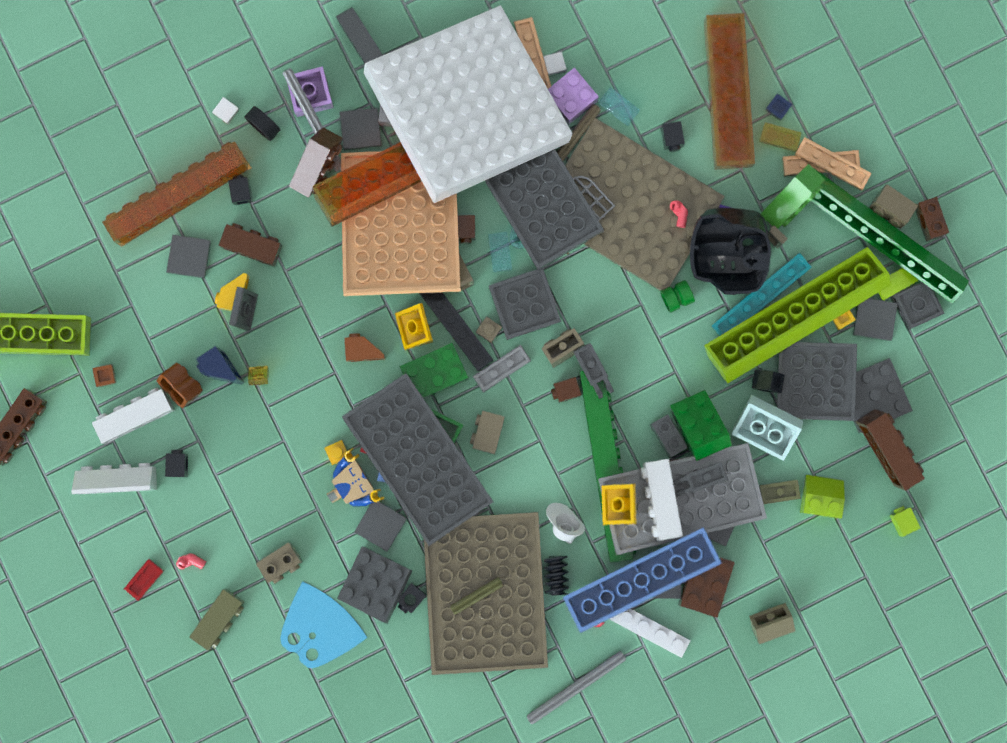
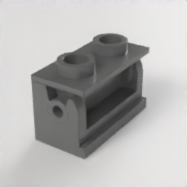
[650,414,688,458]

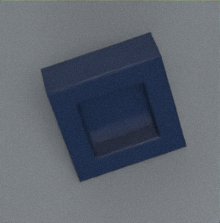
[765,93,793,121]

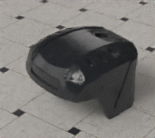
[690,207,771,295]

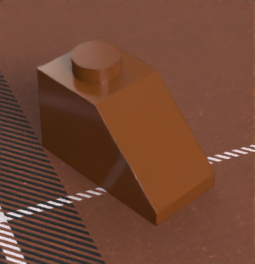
[344,333,385,362]

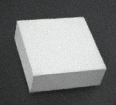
[543,52,567,76]
[212,97,239,124]

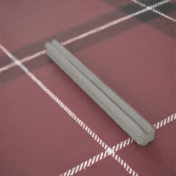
[282,68,341,172]
[527,651,626,724]

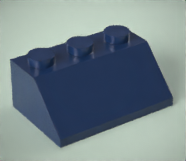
[196,346,245,385]

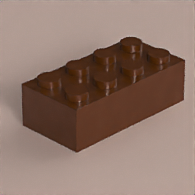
[856,409,925,491]

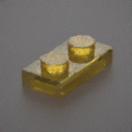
[759,122,802,152]

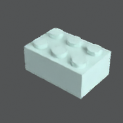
[732,395,803,461]

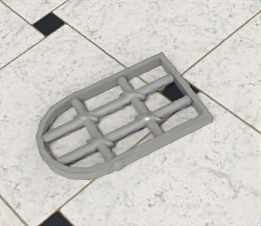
[573,176,615,221]

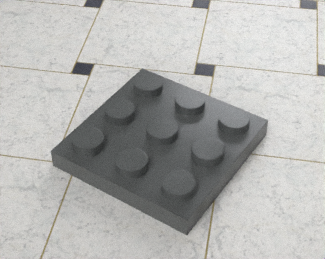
[488,268,561,340]
[854,358,913,433]
[337,546,412,624]

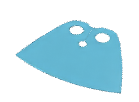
[281,581,367,668]

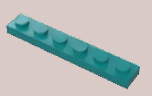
[711,253,812,336]

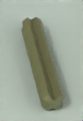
[450,577,503,614]

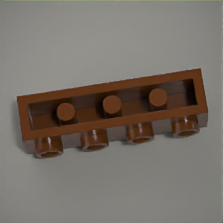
[0,388,47,465]

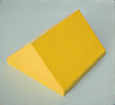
[395,303,433,350]
[602,484,636,525]

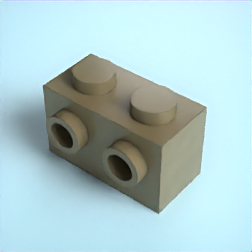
[869,184,918,229]
[541,328,585,368]
[470,411,505,455]
[256,542,303,584]
[749,603,795,644]

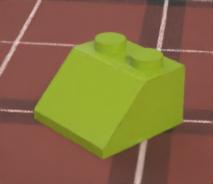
[800,475,845,519]

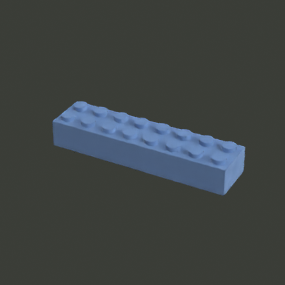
[563,527,722,633]

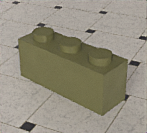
[189,589,244,651]

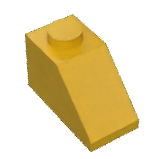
[215,273,250,311]

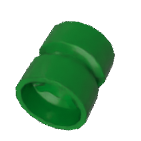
[660,280,695,313]

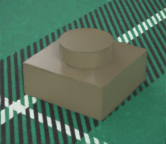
[476,316,502,343]

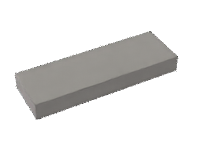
[473,345,531,393]

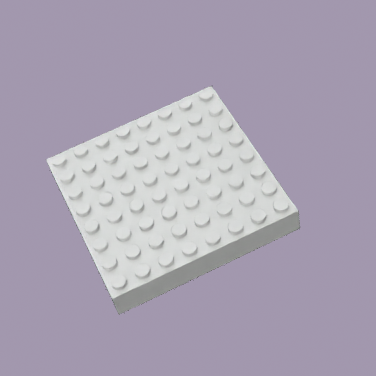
[364,5,573,203]

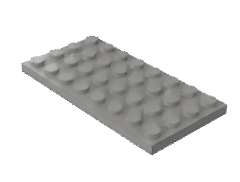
[598,443,767,555]

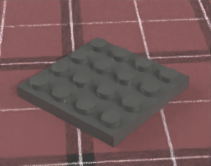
[777,342,857,421]

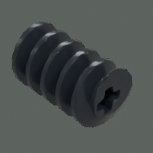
[544,556,569,595]

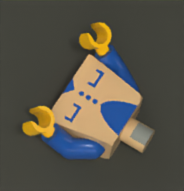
[327,448,384,506]

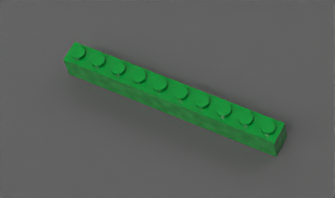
[811,168,969,304]
[579,371,636,563]

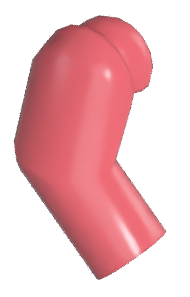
[670,200,688,228]
[176,553,206,570]

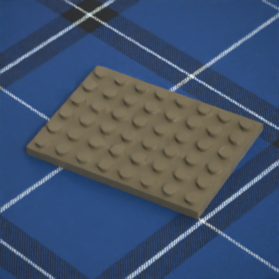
[565,118,725,291]
[424,512,548,675]

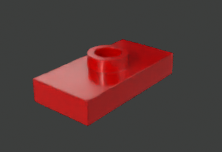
[124,559,164,601]

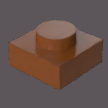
[92,364,116,387]

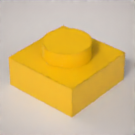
[832,310,856,330]
[325,440,347,465]

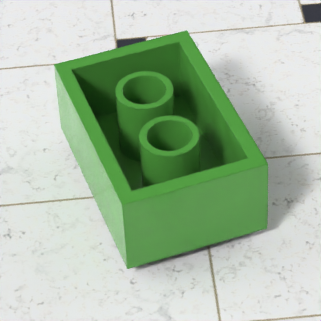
[761,164,825,229]

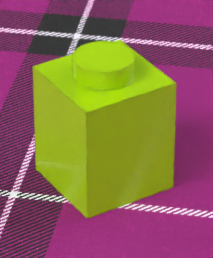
[890,506,921,537]

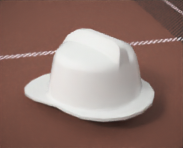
[546,503,585,544]

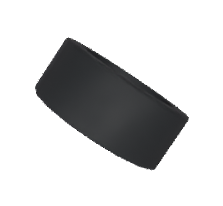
[244,106,280,141]

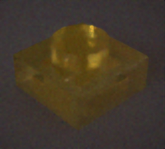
[248,366,269,386]

